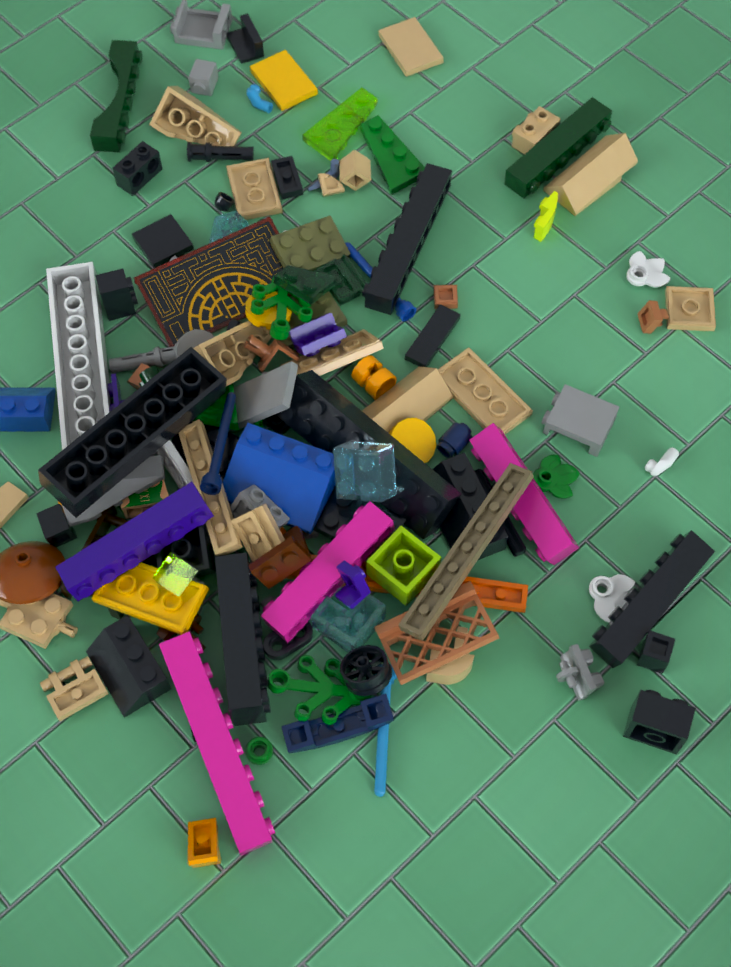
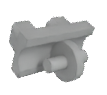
[556,644,604,701]

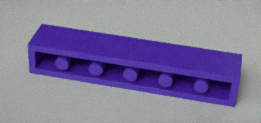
[56,482,214,601]

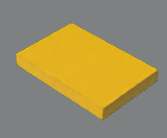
[250,49,318,111]

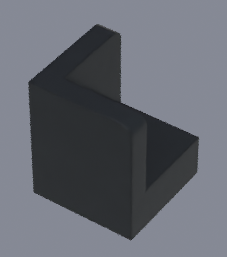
[36,504,77,547]
[637,630,675,673]

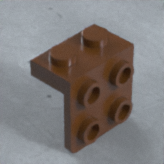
[248,526,312,589]

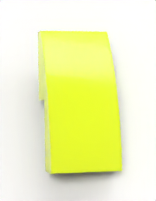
[534,191,558,242]

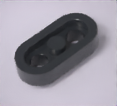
[263,621,313,660]

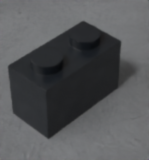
[95,268,138,321]

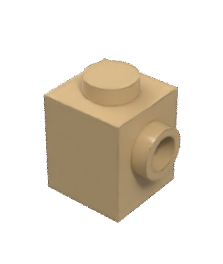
[339,150,371,191]

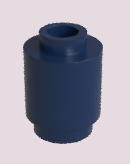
[436,422,472,458]

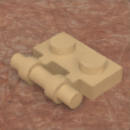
[40,656,109,721]

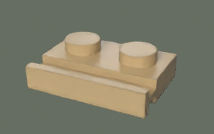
[231,503,285,561]

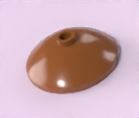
[0,541,65,604]

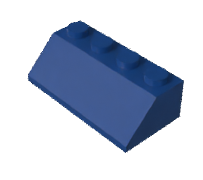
[0,387,56,432]

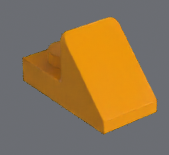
[188,818,221,868]

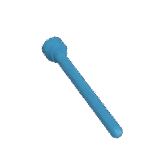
[374,664,397,797]

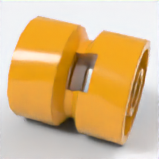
[351,355,397,400]

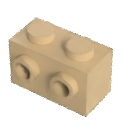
[512,106,561,154]

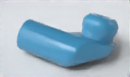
[246,84,273,113]

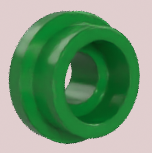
[245,737,273,765]

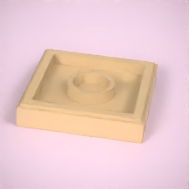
[665,286,716,331]

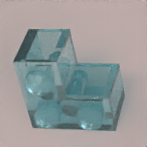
[311,594,386,653]

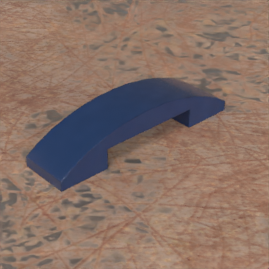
[281,694,394,753]

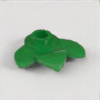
[533,454,580,499]

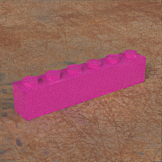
[469,423,579,565]
[261,501,395,643]

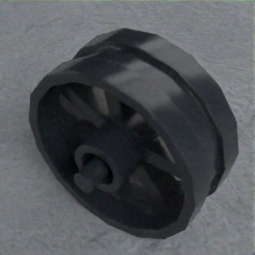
[340,645,392,696]

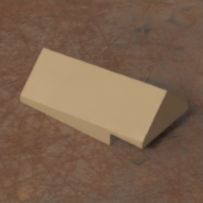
[543,133,638,216]
[362,367,453,433]

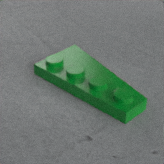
[360,115,425,195]

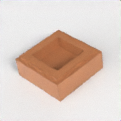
[433,285,458,309]

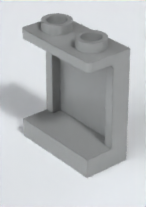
[170,0,232,50]
[542,384,619,457]

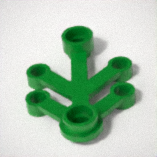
[250,273,314,340]
[267,655,372,725]

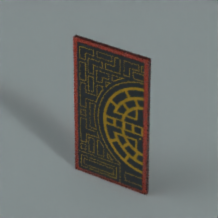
[134,216,309,347]

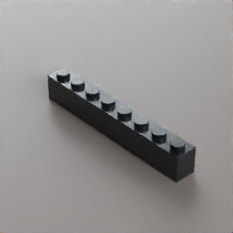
[362,163,452,315]

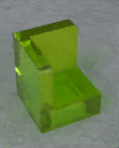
[153,552,198,597]

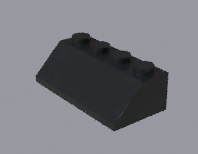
[433,452,508,561]

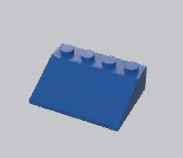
[223,423,342,534]

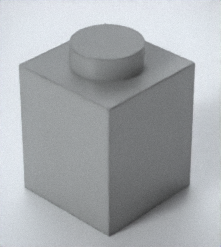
[188,59,218,96]

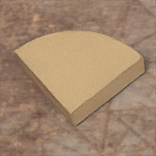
[318,173,345,197]

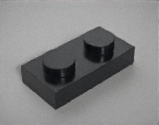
[271,156,303,199]

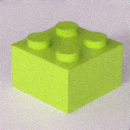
[366,526,441,606]

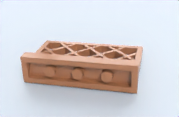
[374,581,499,685]

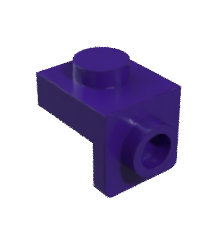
[335,560,371,609]

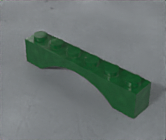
[90,40,142,152]

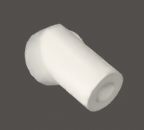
[645,448,679,476]

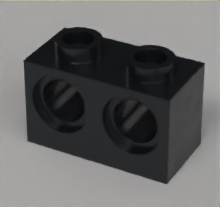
[112,141,163,196]

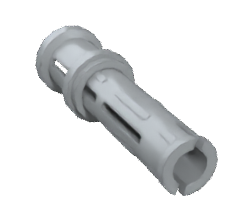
[109,343,176,374]

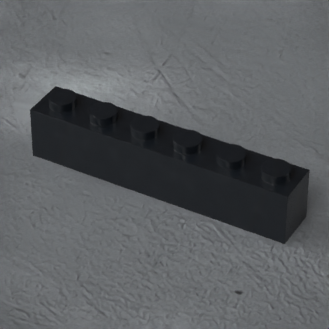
[589,530,715,668]

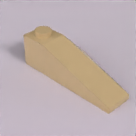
[149,86,242,146]
[193,321,272,386]

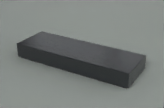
[405,304,461,367]

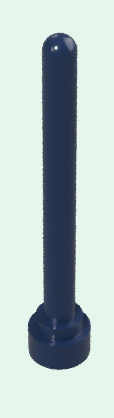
[200,392,236,495]

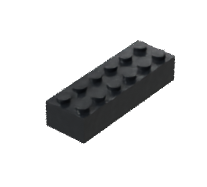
[215,553,271,726]

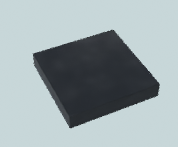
[132,214,194,269]

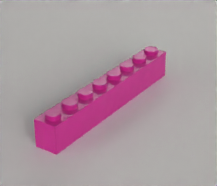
[159,631,275,856]

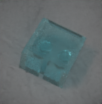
[333,441,397,502]

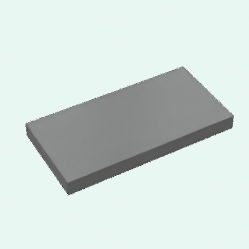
[229,361,298,432]

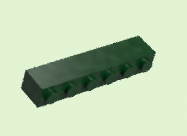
[504,97,612,199]

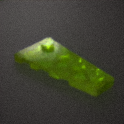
[302,87,377,161]

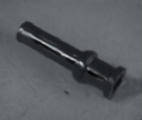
[187,142,254,162]

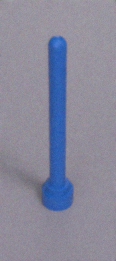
[345,242,416,322]

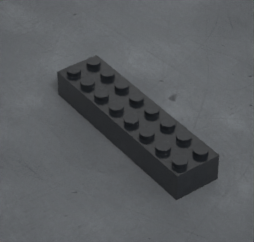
[38,347,227,518]
[275,370,462,539]

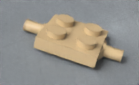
[0,593,78,649]

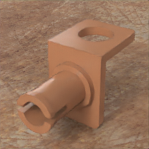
[244,334,300,372]

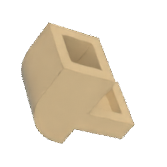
[426,626,474,685]

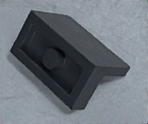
[227,13,264,64]

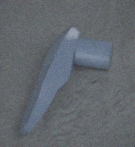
[307,159,340,191]

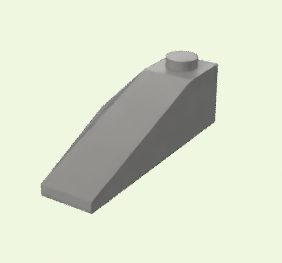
[62,455,165,527]

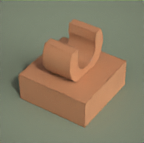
[637,300,669,334]

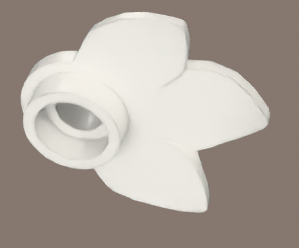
[626,251,670,287]
[589,574,635,623]

